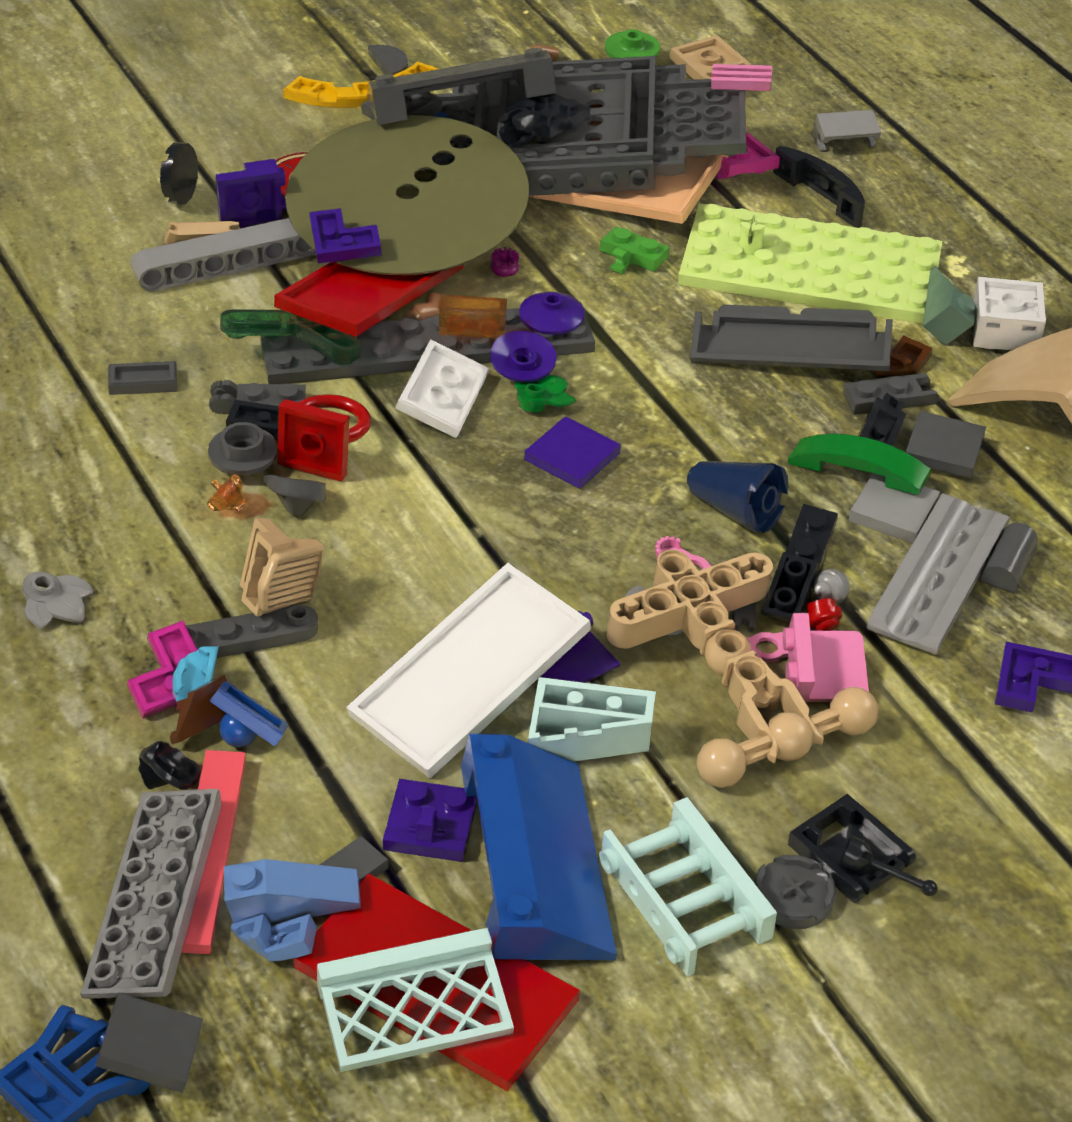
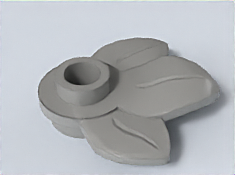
[22,572,93,629]

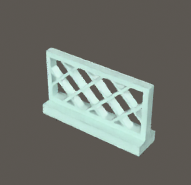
[317,928,514,1072]

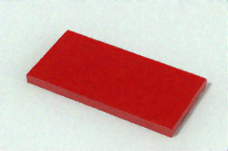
[274,262,464,337]
[293,874,580,1092]

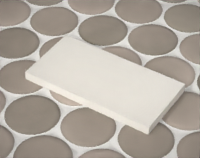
[346,563,591,779]

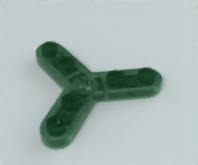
[220,309,361,365]

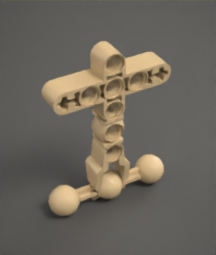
[606,549,878,788]

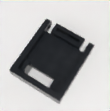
[788,794,916,903]

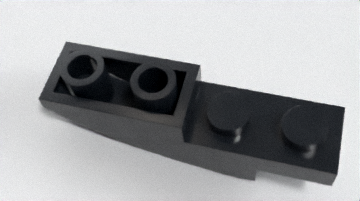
[761,504,838,622]

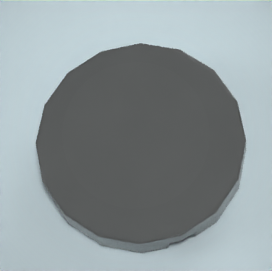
[754,855,836,929]

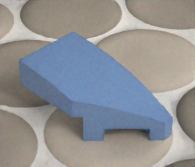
[231,914,317,962]

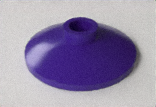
[519,292,584,335]
[490,331,557,382]

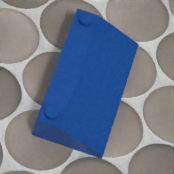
[461,734,617,960]

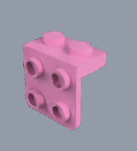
[782,613,869,702]

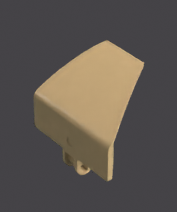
[947,328,1072,424]

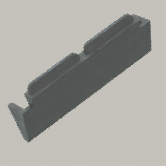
[690,305,893,371]

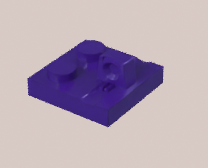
[383,778,478,862]

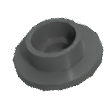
[208,422,277,476]

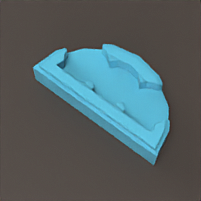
[172,646,219,702]

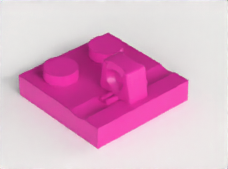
[714,133,780,180]

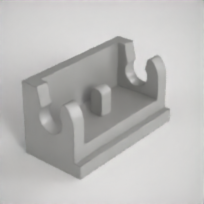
[812,110,881,151]

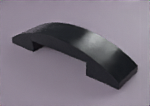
[773,146,865,228]

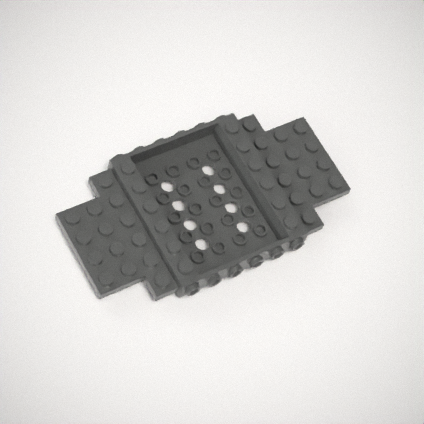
[419,56,747,196]

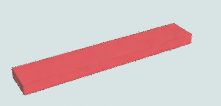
[181,750,246,955]

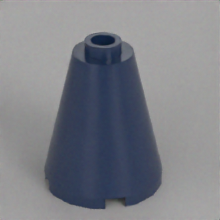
[687,461,789,533]

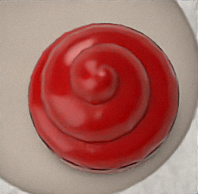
[806,598,842,631]

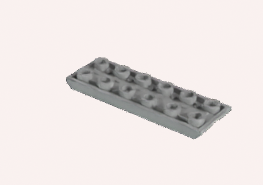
[867,493,1011,655]
[80,789,221,999]

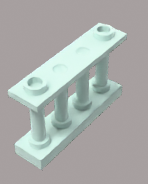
[599,797,777,977]

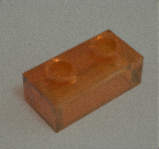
[439,294,507,338]

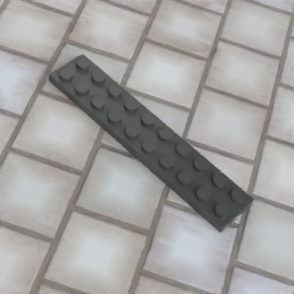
[260,302,595,384]

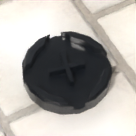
[160,142,198,205]

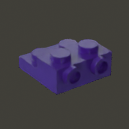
[215,159,287,229]

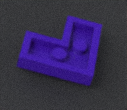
[309,208,382,264]
[995,641,1072,713]

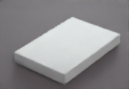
[395,339,490,438]

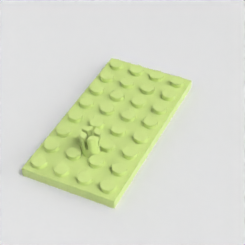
[677,203,942,324]

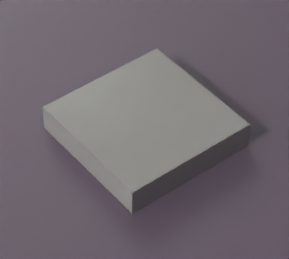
[848,473,940,543]

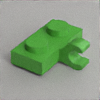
[600,227,670,274]

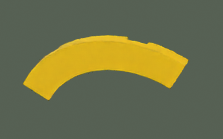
[283,61,439,108]

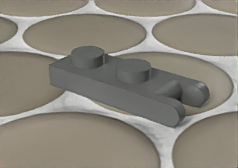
[843,373,940,415]

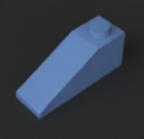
[224,859,361,924]

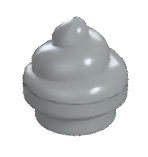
[813,569,850,604]

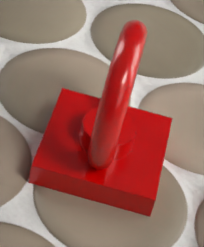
[277,394,371,482]

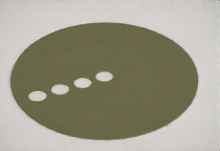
[286,115,529,275]

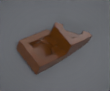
[873,335,932,376]
[170,675,227,744]

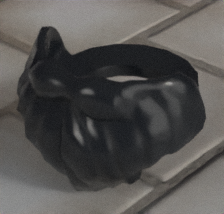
[138,741,200,790]

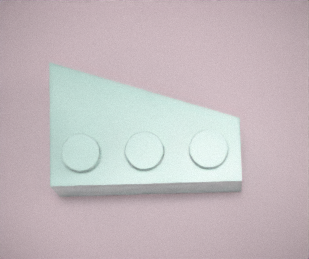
[528,677,656,762]

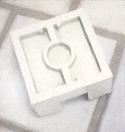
[973,277,1046,350]

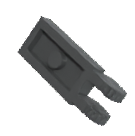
[209,380,306,414]

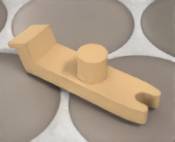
[163,221,240,245]

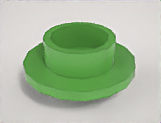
[605,29,660,58]

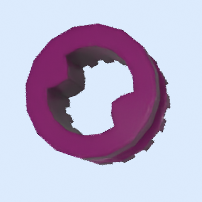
[491,247,519,277]

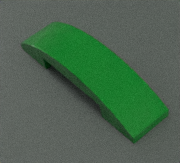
[788,434,931,495]

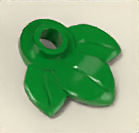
[514,375,576,412]

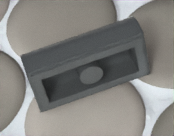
[980,523,1038,593]

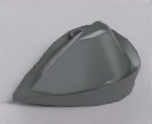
[263,475,326,516]

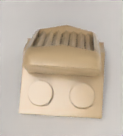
[240,518,324,616]

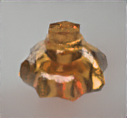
[207,474,247,513]

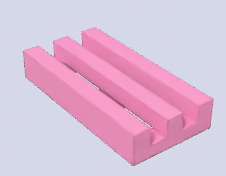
[711,64,772,91]

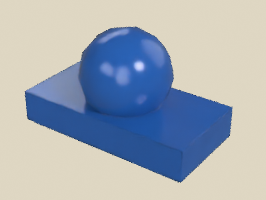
[210,681,289,748]

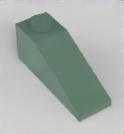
[923,266,976,346]

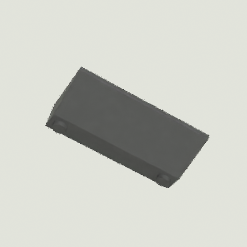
[367,48,556,125]

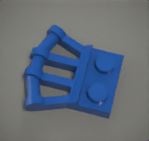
[0,1005,150,1122]

